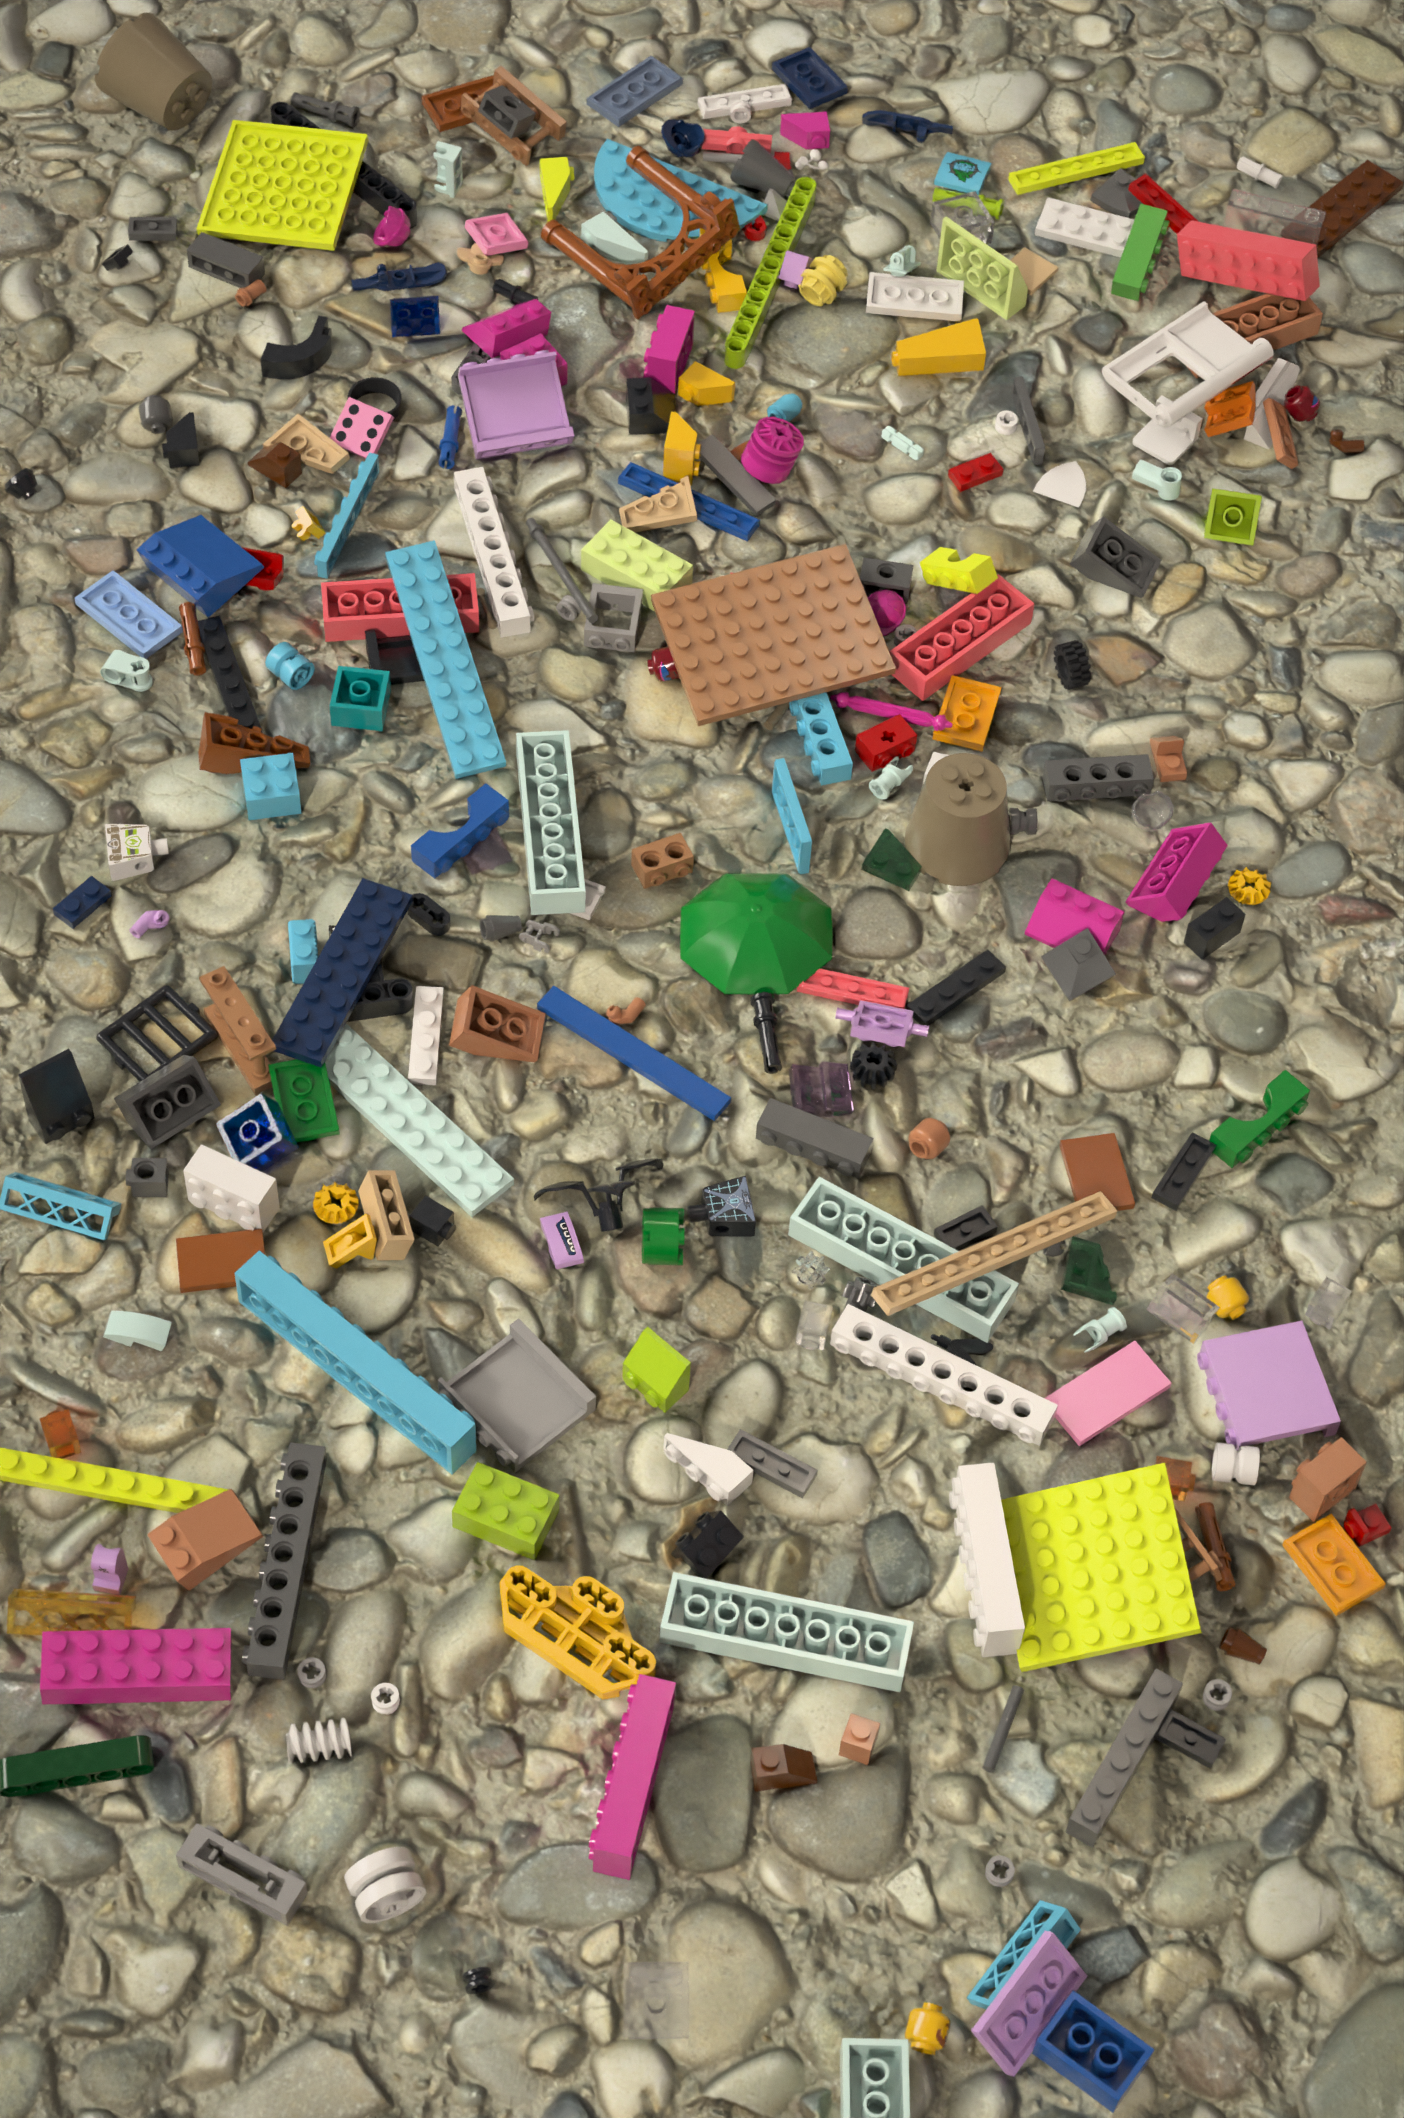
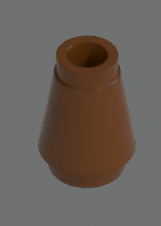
[1219,1626,1267,1665]

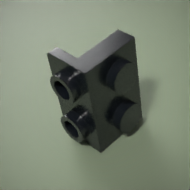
[671,1510,744,1579]

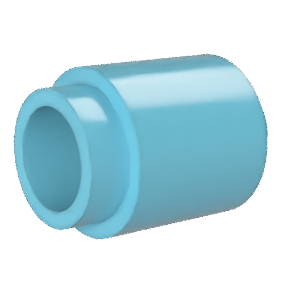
[767,393,802,422]

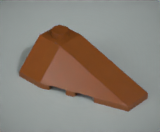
[198,712,310,774]

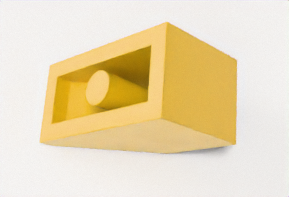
[678,361,735,406]

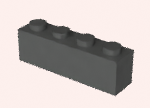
[755,1098,874,1179]

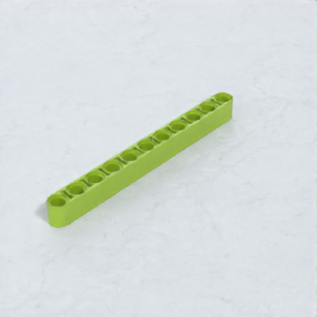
[724,177,816,369]

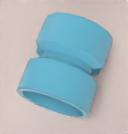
[265,642,315,690]

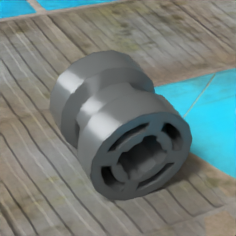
[1009,808,1038,835]

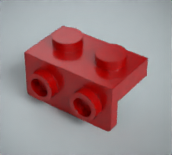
[242,547,284,591]

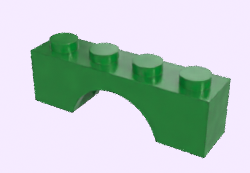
[1209,1070,1310,1168]

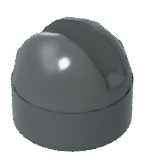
[1043,1240,1066,1257]

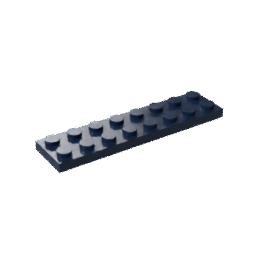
[272,878,413,1068]

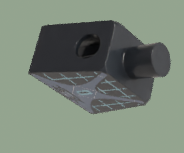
[687,1176,756,1237]

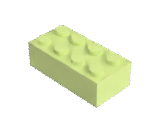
[581,519,693,611]

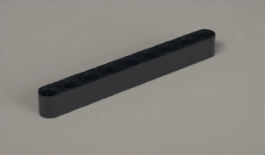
[270,102,417,229]

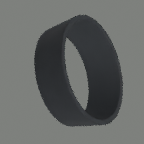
[347,377,402,422]

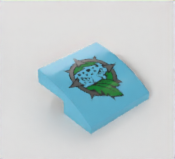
[934,152,992,196]

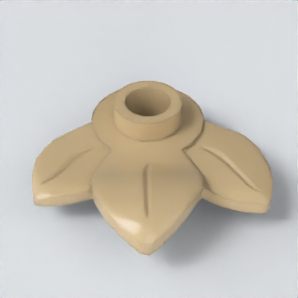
[457,243,504,275]

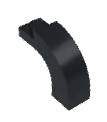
[260,315,332,380]

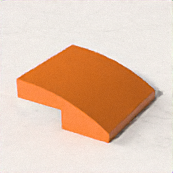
[1204,381,1256,437]

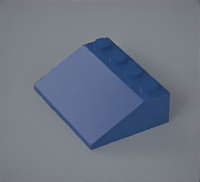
[136,515,264,618]

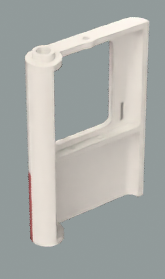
[1102,302,1274,428]

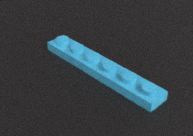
[314,453,379,579]

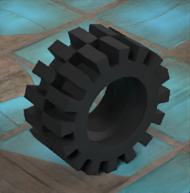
[1054,640,1091,690]

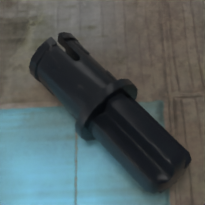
[492,279,539,304]

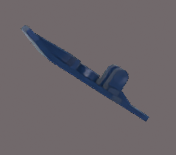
[862,110,953,143]
[351,262,447,291]

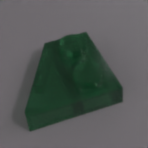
[861,828,922,891]
[1061,1236,1117,1305]

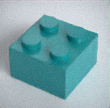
[330,666,391,731]

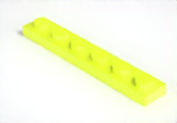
[1008,142,1145,195]

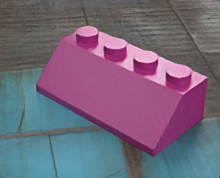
[1125,822,1228,922]

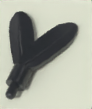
[931,1334,993,1366]

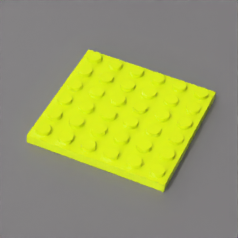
[196,120,369,251]
[1001,1463,1202,1672]

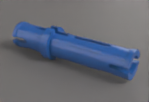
[439,405,462,469]

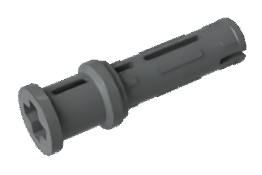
[290,92,360,127]

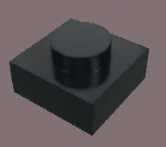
[101,244,134,271]

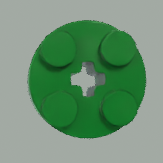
[642,1207,685,1266]

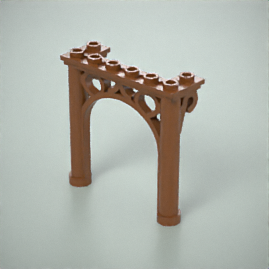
[541,146,740,320]

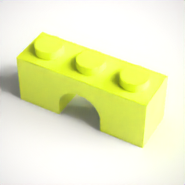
[919,547,998,594]

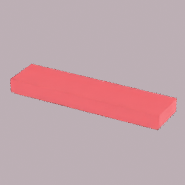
[797,969,909,1009]

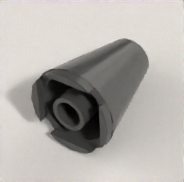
[730,139,796,198]

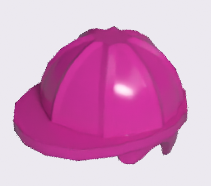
[373,206,411,246]
[868,590,906,636]

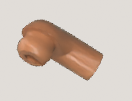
[606,997,646,1025]

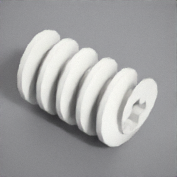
[286,1718,352,1764]

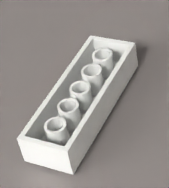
[949,1463,1025,1657]

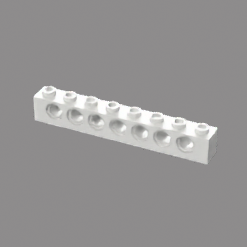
[454,467,534,638]
[830,1304,1058,1446]

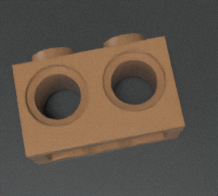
[631,833,694,889]

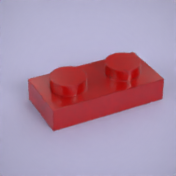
[948,453,1003,492]

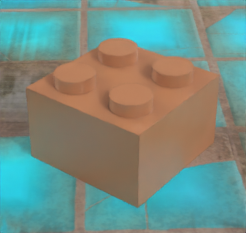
[1289,1437,1367,1522]

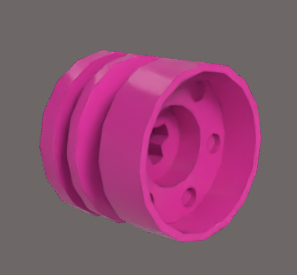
[741,417,804,484]

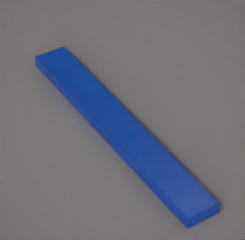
[537,986,731,1121]

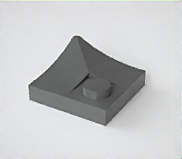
[1090,168,1143,218]
[1041,928,1116,1002]

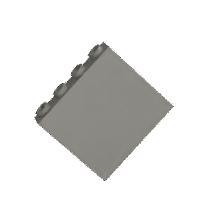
[438,1318,596,1473]

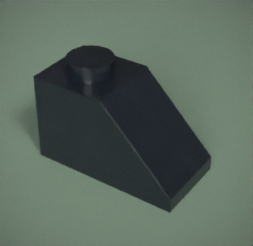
[162,412,200,468]

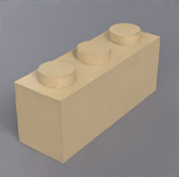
[358,1170,414,1261]

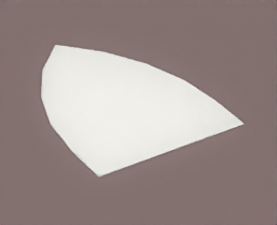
[1033,461,1086,508]

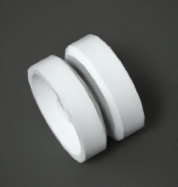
[344,1847,426,1923]

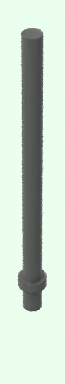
[526,518,598,623]

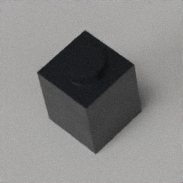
[409,1196,456,1247]

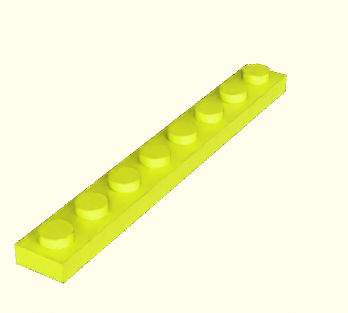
[0,1447,229,1513]

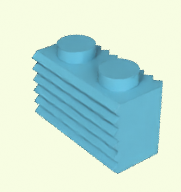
[288,919,318,984]

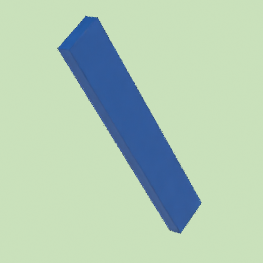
[618,462,760,542]

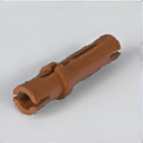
[179,602,206,676]
[1195,1502,1236,1591]

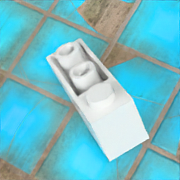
[663,1433,753,1506]

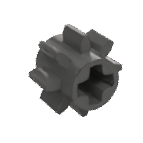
[842,1277,876,1312]

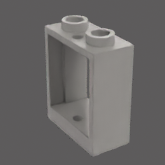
[584,583,643,652]

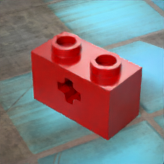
[855,714,917,772]

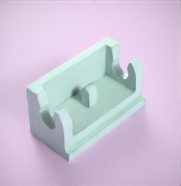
[434,141,463,198]

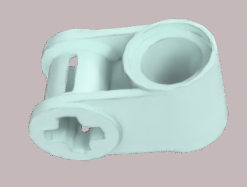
[100,650,153,692]

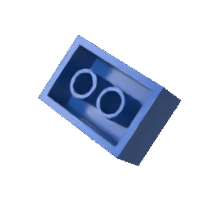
[1032,1990,1155,2113]

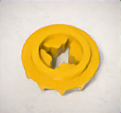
[1228,867,1271,905]
[313,1181,359,1224]

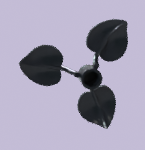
[534,1158,663,1232]

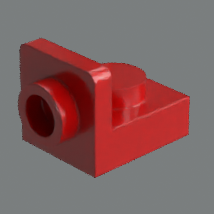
[1343,1504,1391,1547]

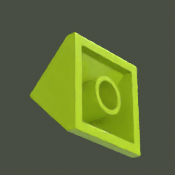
[1204,488,1262,545]

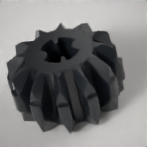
[850,1042,897,1090]

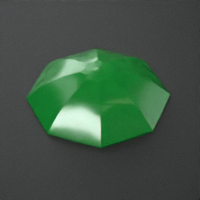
[680,873,832,995]

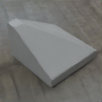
[764,189,787,221]

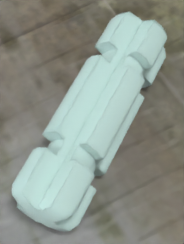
[881,426,924,461]

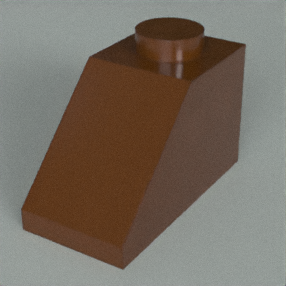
[248,442,302,488]
[750,1744,817,1792]

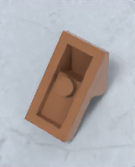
[1149,736,1187,782]

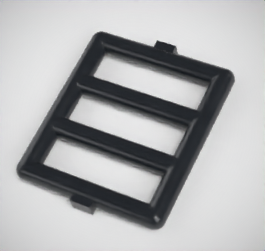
[96,985,218,1082]

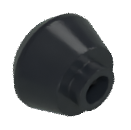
[5,468,38,501]

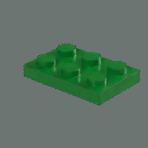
[268,1059,340,1145]

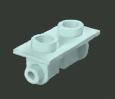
[883,245,921,277]

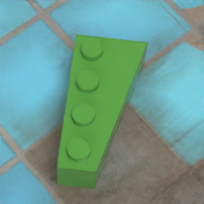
[1111,203,1170,301]

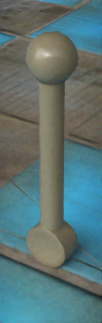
[476,588,497,629]

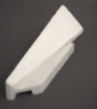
[1244,358,1300,449]

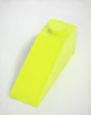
[540,157,574,222]

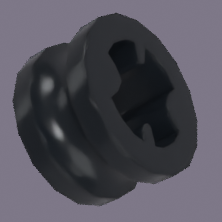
[462,1967,494,1994]

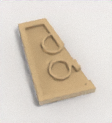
[263,414,350,474]
[619,476,697,532]

